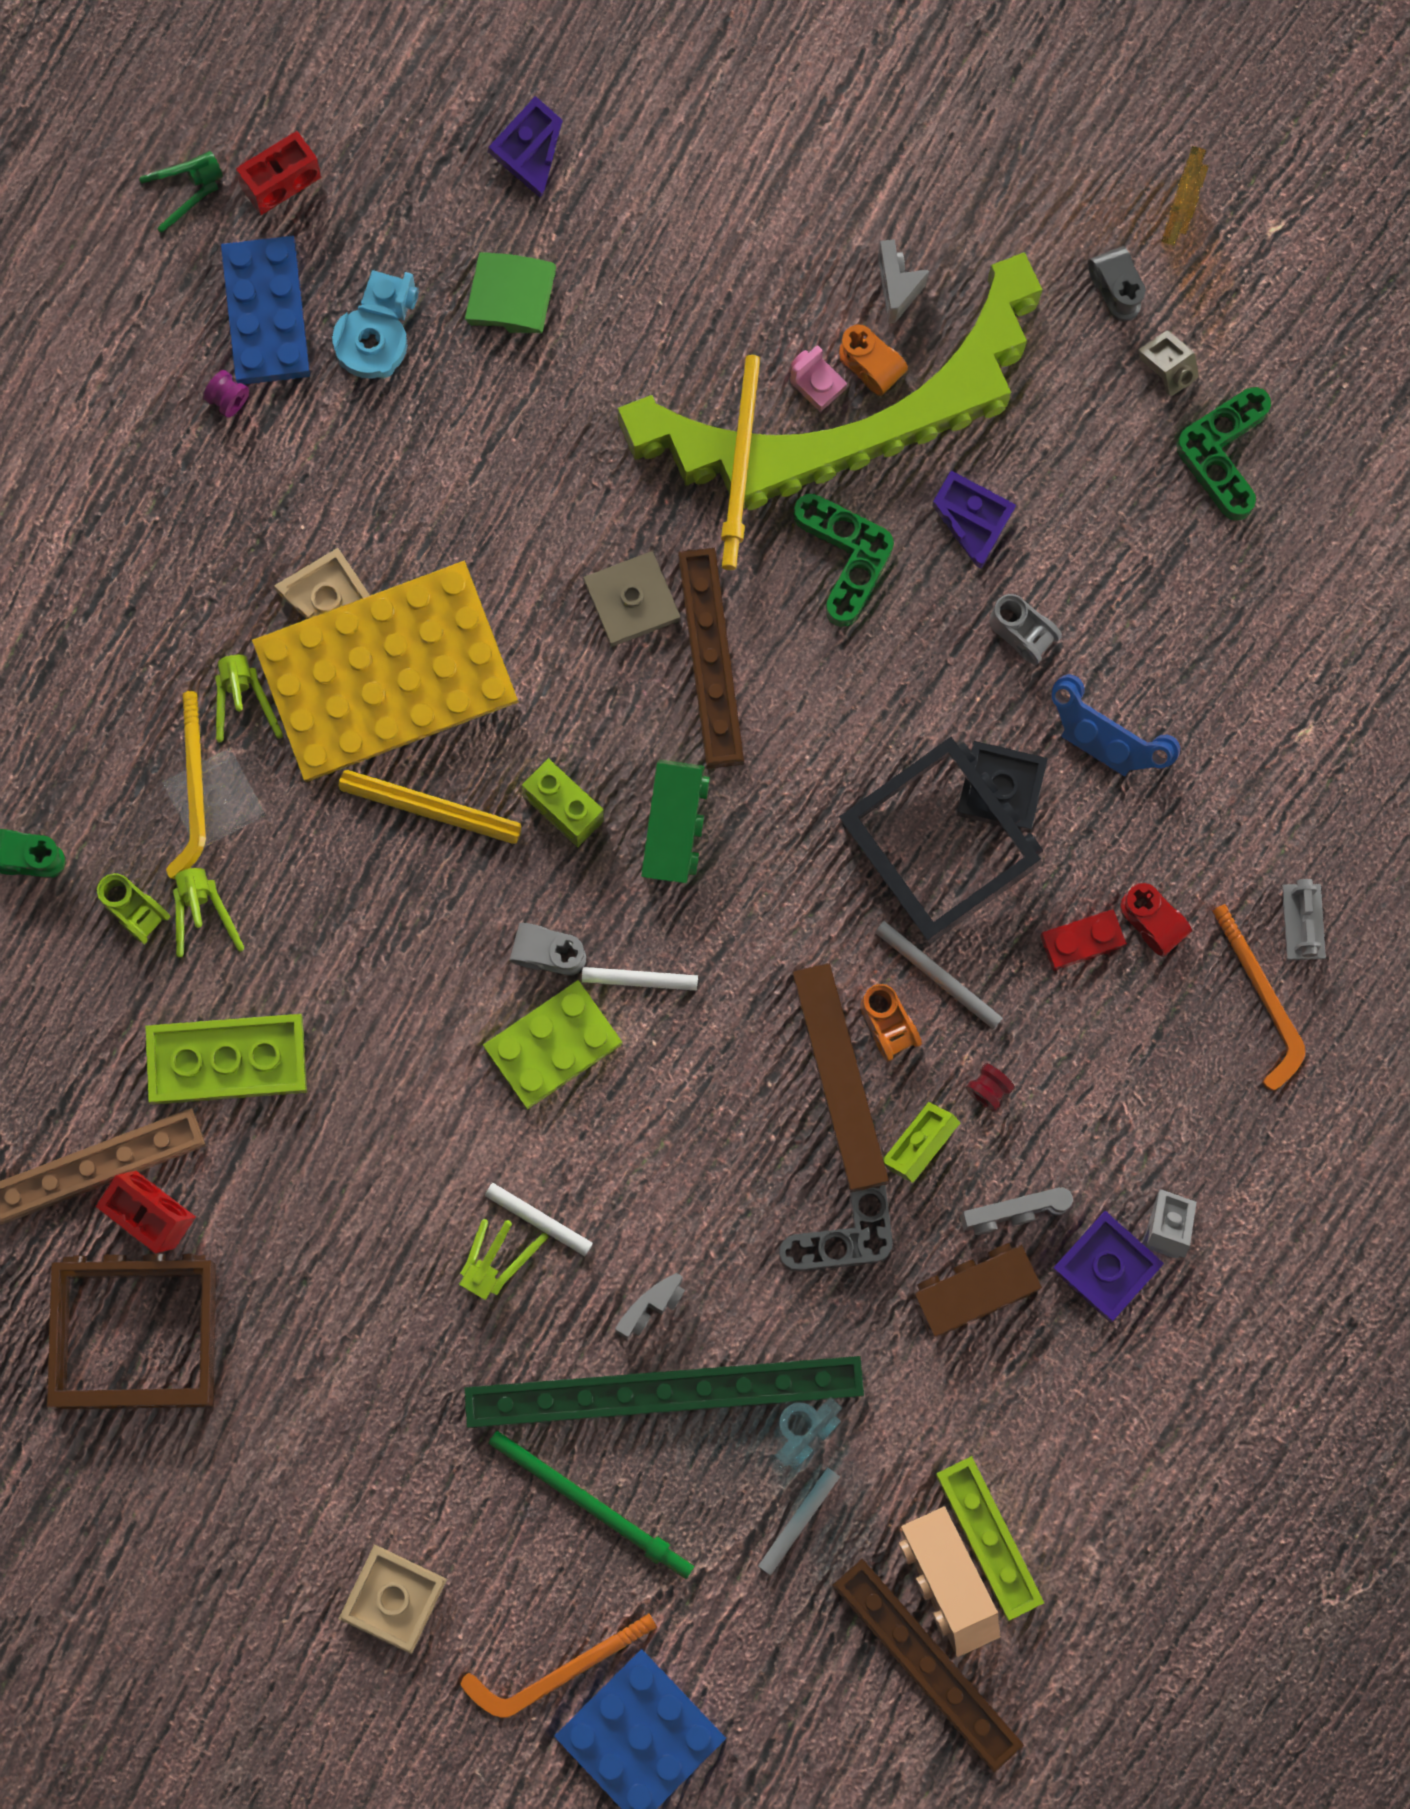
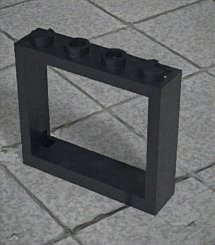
[839,737,1043,944]

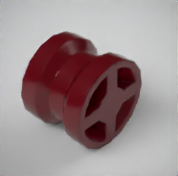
[965,1063,1015,1112]

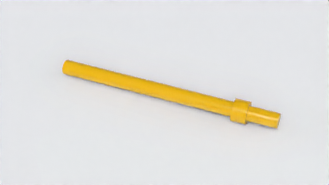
[721,355,760,570]

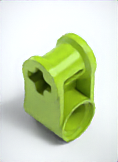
[97,873,171,945]

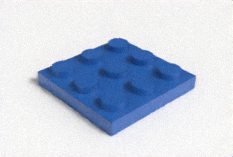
[554,1649,726,1809]

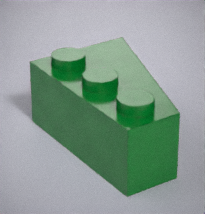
[641,759,710,883]

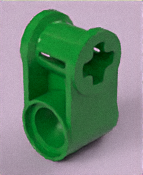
[0,829,66,878]

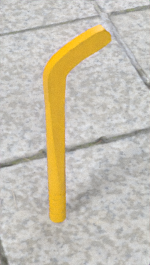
[166,691,206,879]

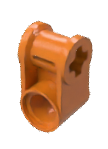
[839,324,908,396]
[860,984,922,1062]

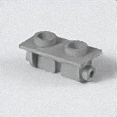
[1282,879,1326,960]

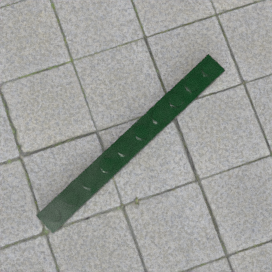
[464,1356,864,1429]

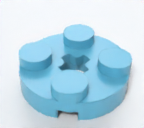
[332,304,407,379]

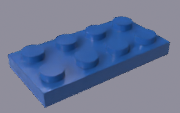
[221,236,311,385]

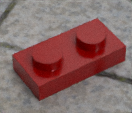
[1040,909,1127,971]

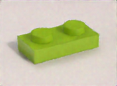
[883,1102,960,1183]

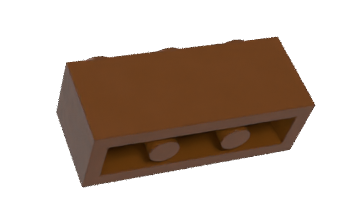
[911,1243,1042,1340]

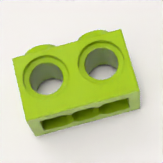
[522,758,604,847]

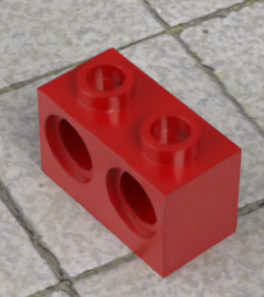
[235,131,322,216]
[96,1171,196,1254]

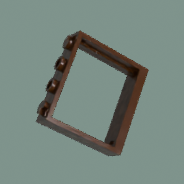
[47,1253,216,1410]

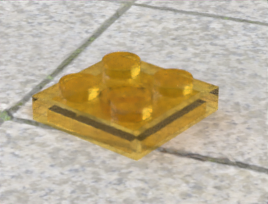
[1161,145,1209,246]

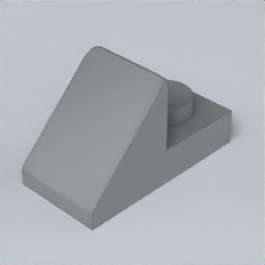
[878,239,929,323]
[1142,1189,1197,1258]

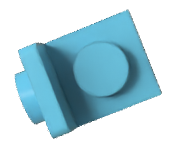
[361,270,419,320]

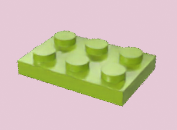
[483,980,623,1110]

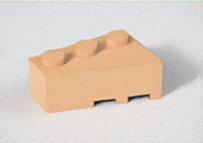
[898,1506,1000,1657]

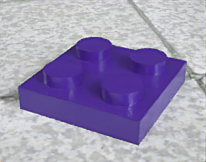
[1052,1211,1164,1323]

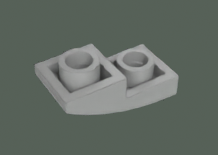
[615,1273,685,1340]

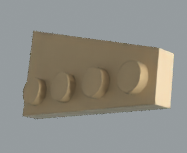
[274,548,370,619]

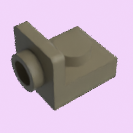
[1139,330,1199,396]

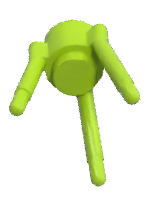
[215,655,283,742]
[173,868,244,957]
[459,1219,548,1300]

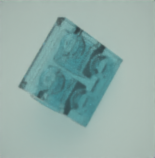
[771,1397,842,1471]

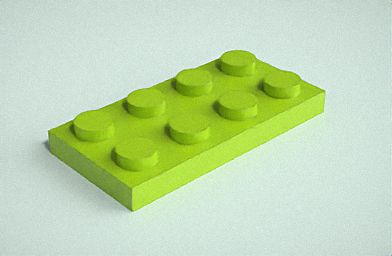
[145,1014,307,1105]

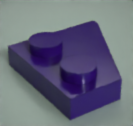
[487,96,563,198]

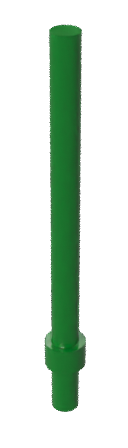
[488,1430,695,1580]

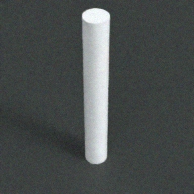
[582,967,698,991]
[485,1183,593,1256]

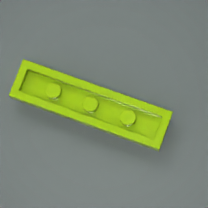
[935,1456,1044,1621]

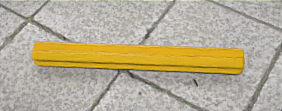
[339,770,522,844]

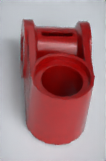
[1120,883,1192,957]

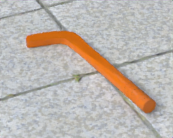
[1212,904,1306,1091]
[461,1613,657,1718]

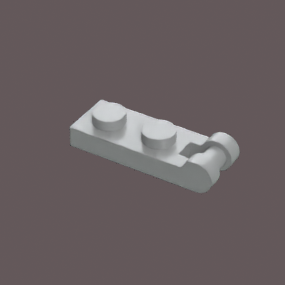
[960,1187,1073,1235]

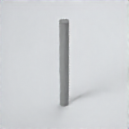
[875,921,1003,1030]

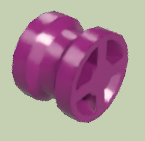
[203,370,250,418]

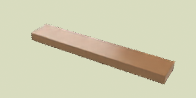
[0,1108,206,1225]

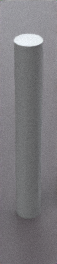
[758,1468,840,1576]

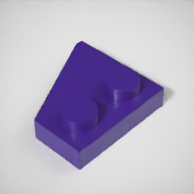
[932,471,1016,569]

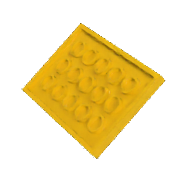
[252,560,519,782]

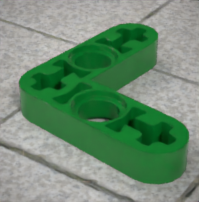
[1176,387,1271,521]
[793,494,894,627]

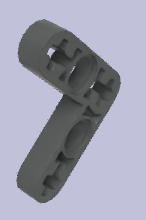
[779,1185,893,1272]

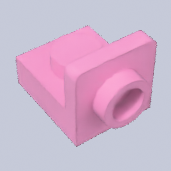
[790,345,848,412]

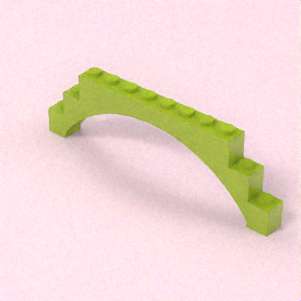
[618,252,1043,510]

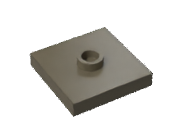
[583,551,681,647]

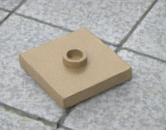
[339,1544,448,1654]

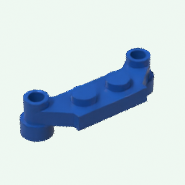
[1051,674,1181,776]

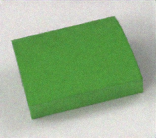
[465,252,557,333]

